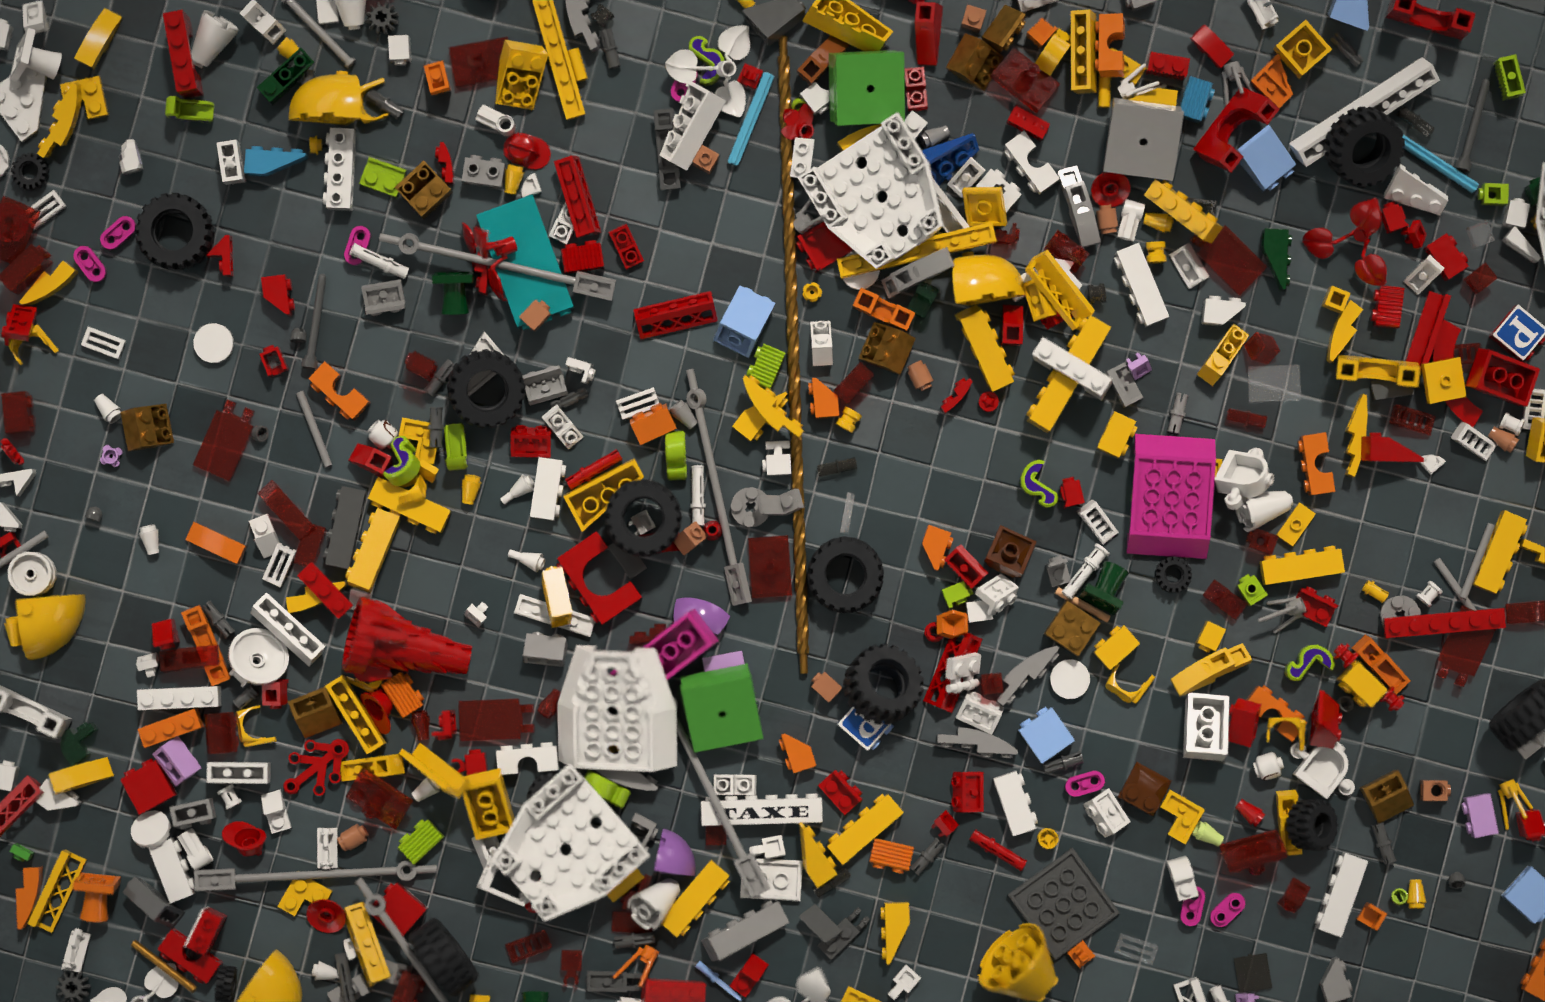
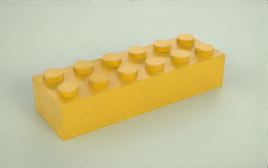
[1026,315,1111,433]

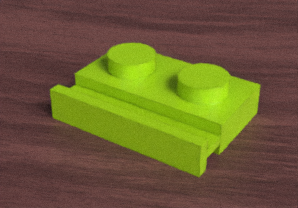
[359,157,407,198]

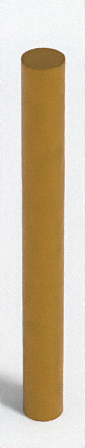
[131,940,198,993]

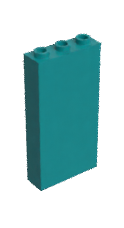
[476,194,574,330]

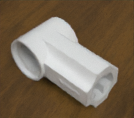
[475,104,516,136]
[1117,199,1145,241]
[177,828,214,870]

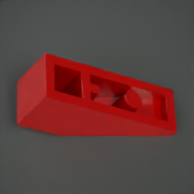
[1361,433,1424,462]

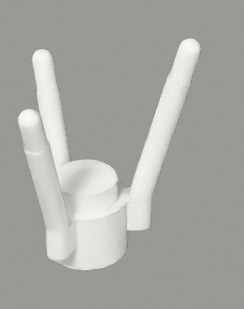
[1117,63,1167,99]

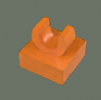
[1067,940,1095,968]

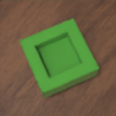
[10,843,35,862]

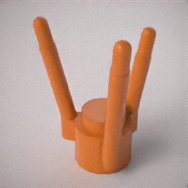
[613,945,659,987]

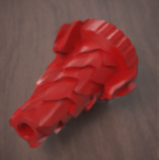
[342,597,472,682]

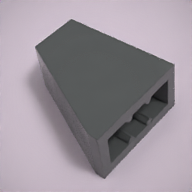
[742,0,806,46]
[123,877,185,928]

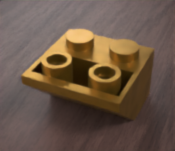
[981,5,1026,53]
[946,33,1003,91]
[395,160,453,219]
[859,322,916,375]
[120,404,174,451]
[288,687,343,738]
[1360,770,1414,824]

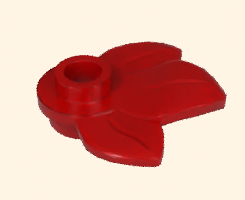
[781,103,814,140]

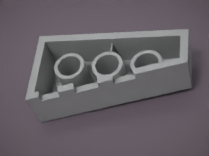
[701,900,789,961]

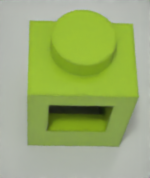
[1478,183,1509,206]
[1236,574,1268,606]
[941,581,973,608]

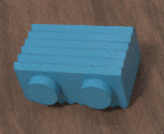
[1180,76,1215,123]

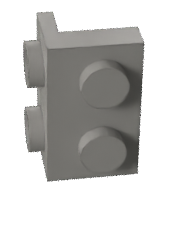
[361,279,406,316]
[522,365,568,405]

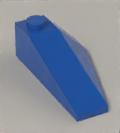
[921,133,979,185]

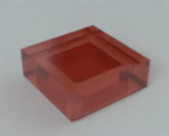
[706,825,726,845]

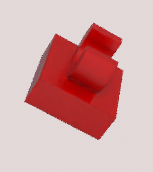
[737,63,763,90]
[1401,220,1427,248]
[931,810,959,837]

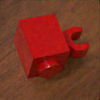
[451,749,488,775]

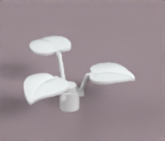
[665,25,750,117]
[90,963,179,1002]
[768,968,831,1002]

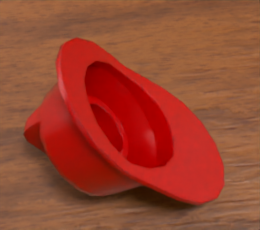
[504,133,551,169]
[360,688,393,734]
[222,821,266,857]

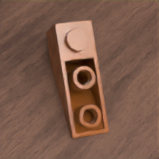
[797,35,850,85]

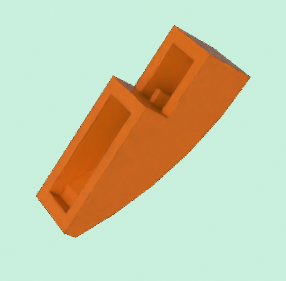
[185,522,247,564]
[1351,634,1411,695]
[16,866,43,929]

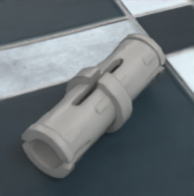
[1167,392,1189,434]

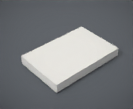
[740,858,803,901]

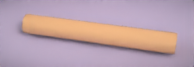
[1054,587,1111,623]

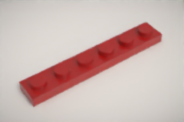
[1383,608,1506,638]

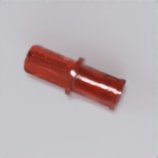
[1226,408,1267,428]

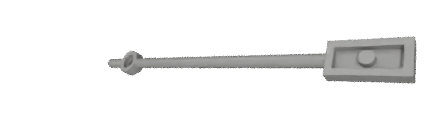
[379,233,616,301]
[686,369,752,606]
[673,697,771,898]
[194,860,437,891]
[355,877,449,1002]

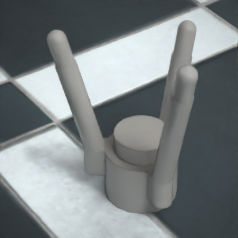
[1222,61,1255,106]
[793,199,826,234]
[1258,596,1306,634]

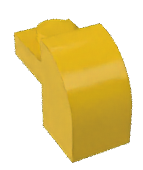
[1034,28,1071,76]

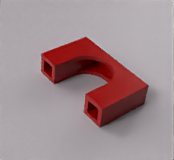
[1386,0,1476,40]
[162,10,204,99]
[1193,87,1280,172]
[556,531,642,625]

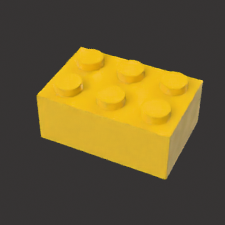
[462,768,515,840]

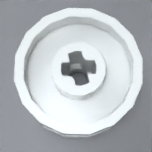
[8,552,57,596]

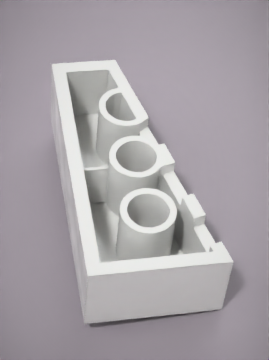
[660,80,726,171]

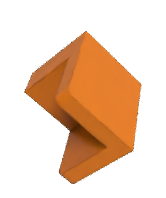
[1026,18,1058,49]
[937,610,968,639]
[1356,902,1387,931]

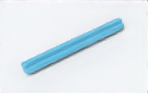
[728,72,774,166]
[1402,135,1479,193]

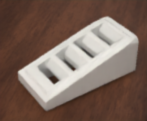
[1503,226,1541,263]
[1522,389,1545,430]
[1451,422,1497,461]
[1077,500,1119,545]

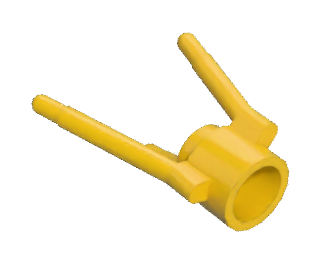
[1498,779,1533,830]

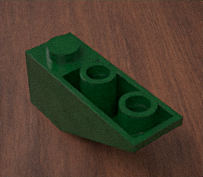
[256,48,315,105]
[1261,228,1292,291]

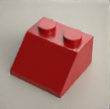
[1310,690,1342,749]

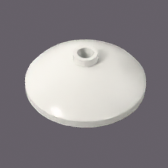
[228,628,289,685]

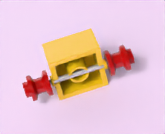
[1333,643,1404,712]

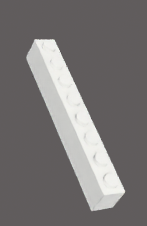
[1289,57,1440,167]

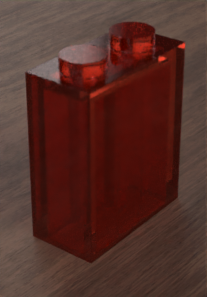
[0,244,53,295]

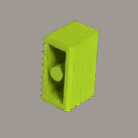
[1494,54,1526,100]
[746,343,786,390]
[398,819,445,865]

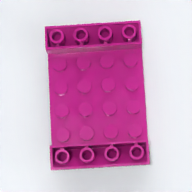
[1126,434,1216,559]

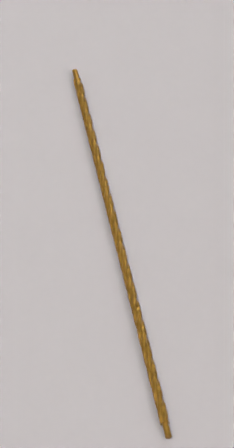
[778,36,809,674]

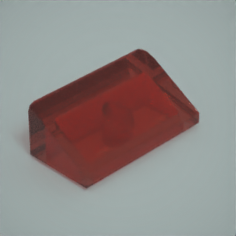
[612,911,652,933]

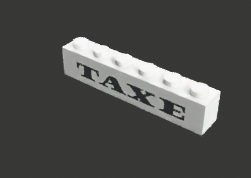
[701,794,822,826]

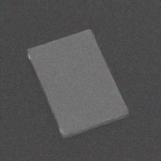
[1247,364,1301,403]

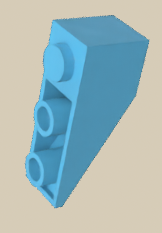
[244,146,308,177]

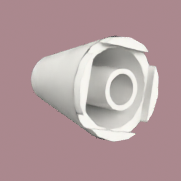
[335,0,366,30]
[191,10,239,68]
[1236,491,1293,532]
[627,878,680,930]

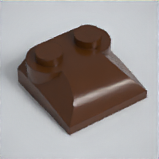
[984,525,1036,578]
[1117,761,1172,816]

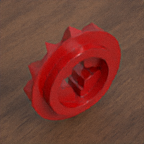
[1,438,24,466]

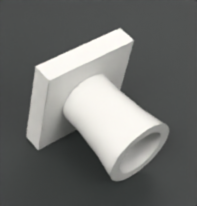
[10,28,62,82]

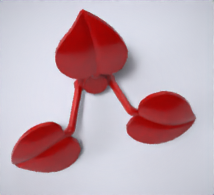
[1302,198,1387,286]
[461,222,517,301]

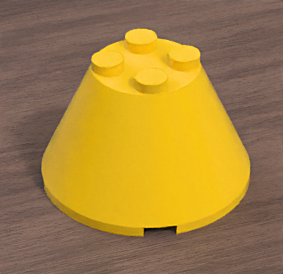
[978,923,1058,1002]

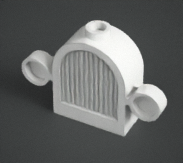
[1214,448,1274,510]
[1290,742,1355,799]

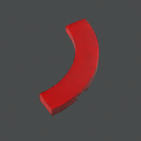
[1433,319,1483,427]

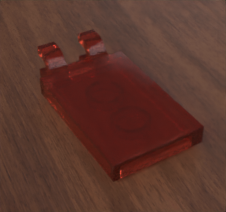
[1190,225,1267,296]
[193,399,255,481]
[1436,605,1496,687]
[459,699,535,741]

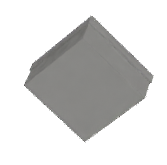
[1103,98,1184,181]

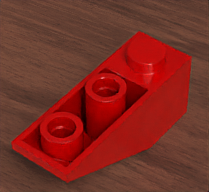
[915,2,943,66]

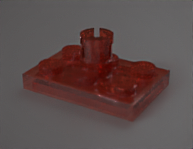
[449,37,508,87]
[990,47,1060,114]
[0,195,41,266]
[748,535,792,598]
[346,767,414,830]
[1219,829,1288,875]

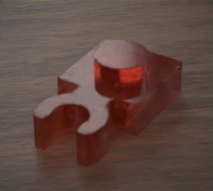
[561,950,582,985]

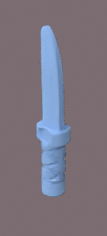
[695,961,742,1001]

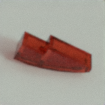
[258,480,315,541]
[159,645,220,672]

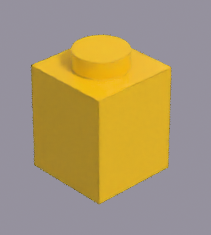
[1321,286,1350,314]
[1195,621,1226,653]

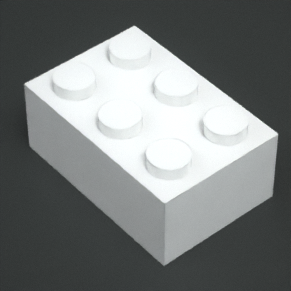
[1183,693,1229,761]

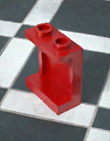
[796,222,855,272]

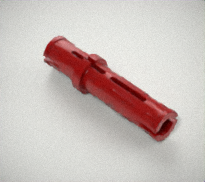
[565,449,623,490]
[969,829,1027,871]

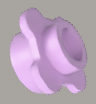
[100,445,122,467]

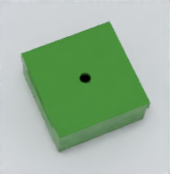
[829,50,905,126]
[680,663,763,753]

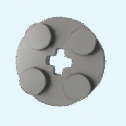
[731,487,769,527]
[1380,596,1421,628]

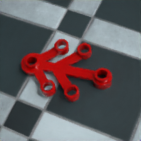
[283,739,349,796]

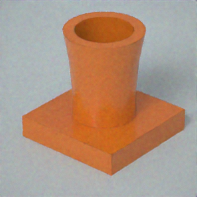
[73,872,121,922]

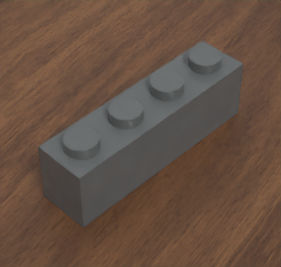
[323,486,367,569]

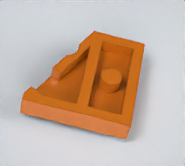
[1250,54,1293,108]

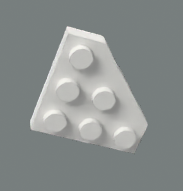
[0,68,47,142]

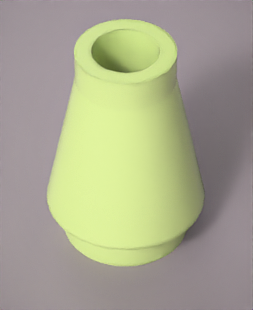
[1192,821,1224,846]

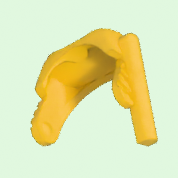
[360,78,389,124]
[8,325,59,365]
[398,475,427,504]
[1105,664,1156,704]
[346,676,382,693]
[235,705,277,747]
[1266,718,1306,750]

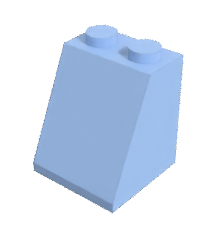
[1328,0,1369,31]
[1237,125,1296,191]
[713,286,775,358]

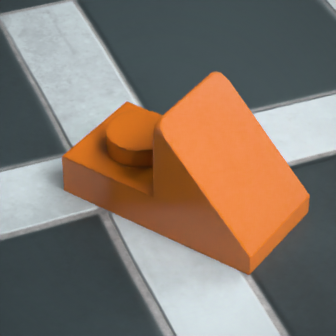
[424,60,452,96]

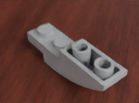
[566,0,600,53]
[1057,166,1101,248]
[881,247,955,298]
[996,646,1060,706]
[937,727,1018,758]
[596,769,659,791]

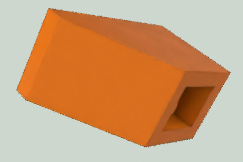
[808,378,839,419]
[922,525,953,571]
[779,733,816,773]

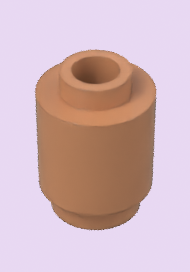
[1096,205,1118,234]
[907,360,934,391]
[337,824,368,852]

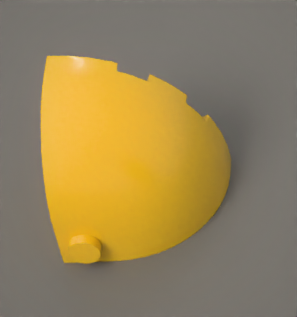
[289,71,361,125]
[953,251,1025,306]
[16,594,85,660]
[237,949,303,1002]

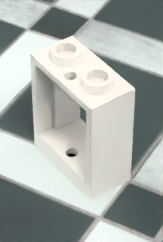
[476,850,540,906]

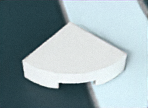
[522,173,542,198]
[1419,455,1446,475]
[343,938,357,960]

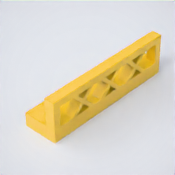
[1025,250,1095,331]
[399,743,470,798]
[28,849,87,933]
[344,901,391,988]

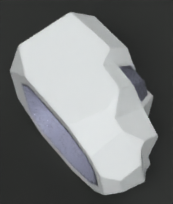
[119,139,143,174]

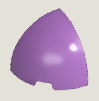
[674,598,730,635]
[655,829,696,876]

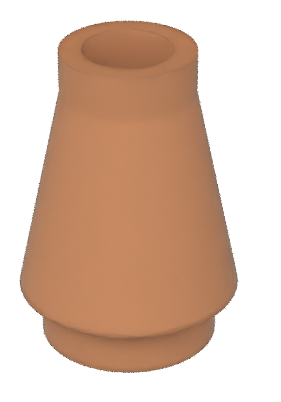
[1488,426,1519,453]

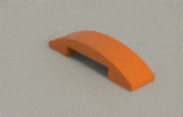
[181,605,231,686]

